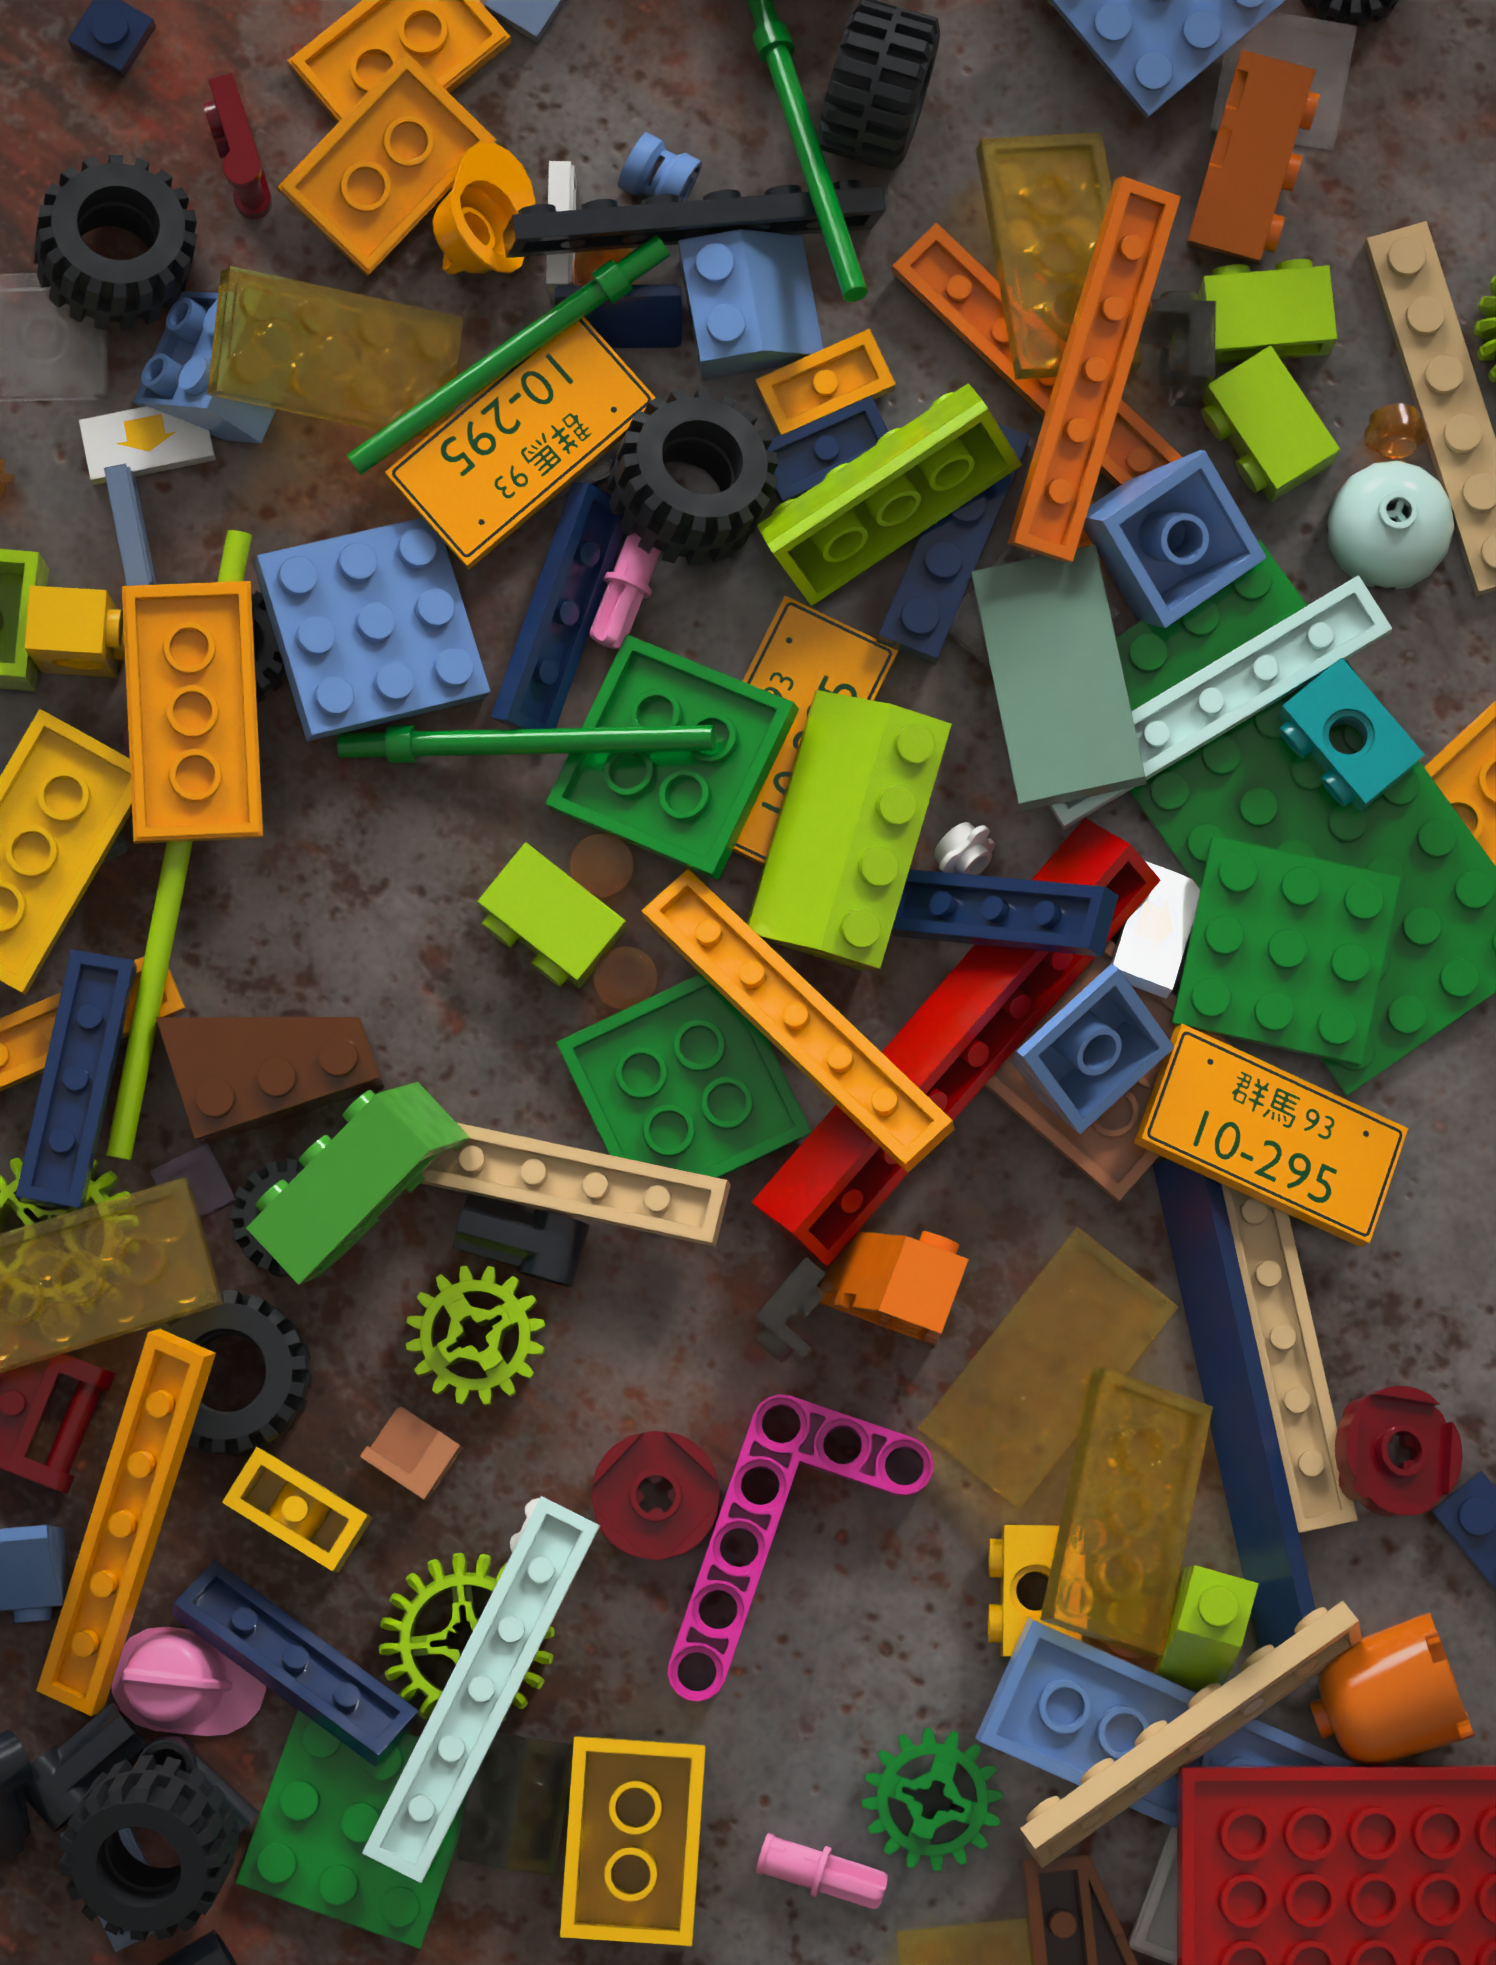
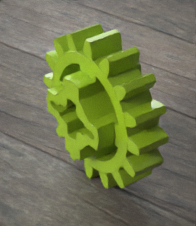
[406,1266,546,1406]

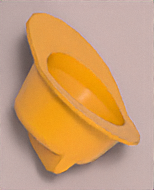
[432,142,536,275]

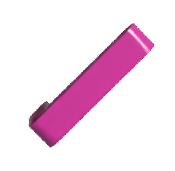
[667,1394,934,1701]

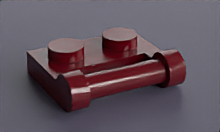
[202,72,272,220]
[0,1331,116,1494]

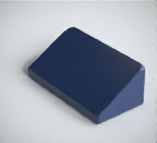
[555,284,682,348]

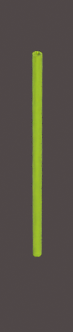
[106,530,252,1160]

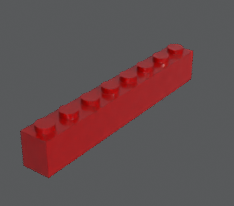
[751,818,1161,1267]

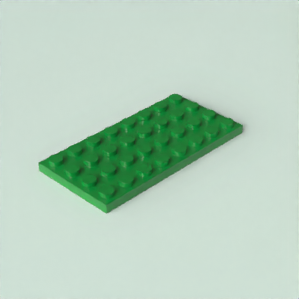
[1116,539,1496,1098]

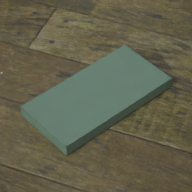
[971,544,1147,811]

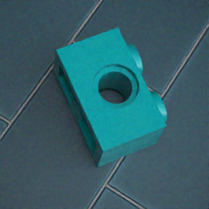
[1278,657,1425,813]

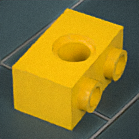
[24,585,125,678]
[222,1447,373,1573]
[988,1525,1082,1656]

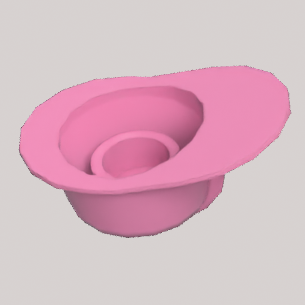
[111,1627,266,1736]

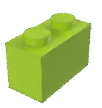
[1199,259,1337,365]
[1201,345,1340,503]
[477,842,627,989]

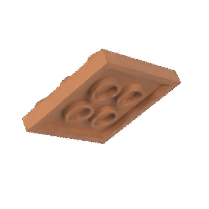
[984,940,1233,1203]

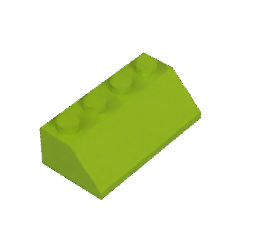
[757,383,1022,606]
[746,690,952,971]

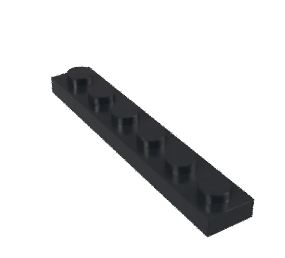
[503,180,886,258]

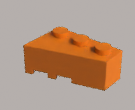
[1186,50,1320,264]
[814,1231,969,1346]

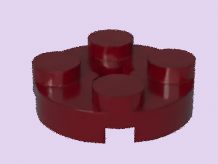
[1335,1386,1462,1518]
[591,1431,721,1561]

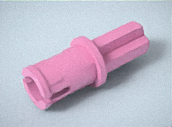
[590,533,661,649]
[755,1833,888,1909]

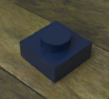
[68,0,156,78]

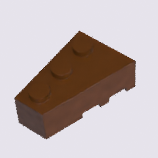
[155,1017,385,1147]
[1020,1852,1138,1965]

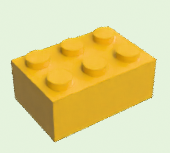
[560,1736,706,1946]

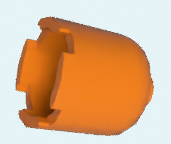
[1309,1612,1475,1766]

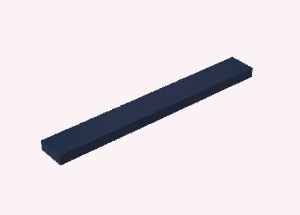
[1152,1159,1316,1649]

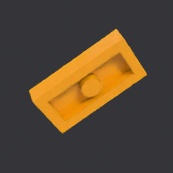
[755,328,896,435]

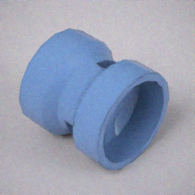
[618,132,702,202]

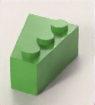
[246,1082,470,1285]

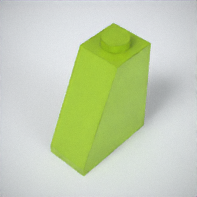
[1153,1565,1259,1692]

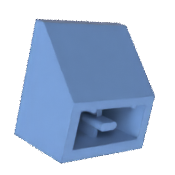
[133,291,310,444]

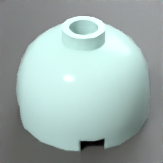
[1327,461,1454,589]

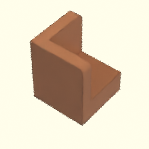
[360,1407,464,1502]

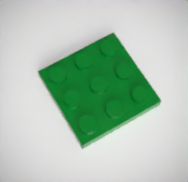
[545,634,799,880]
[1171,836,1401,1066]
[556,974,812,1178]
[236,1710,487,1949]

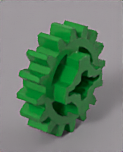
[861,1728,1004,1871]

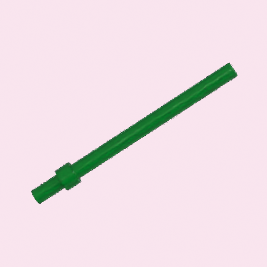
[747,0,868,302]
[346,234,671,475]
[337,725,716,763]

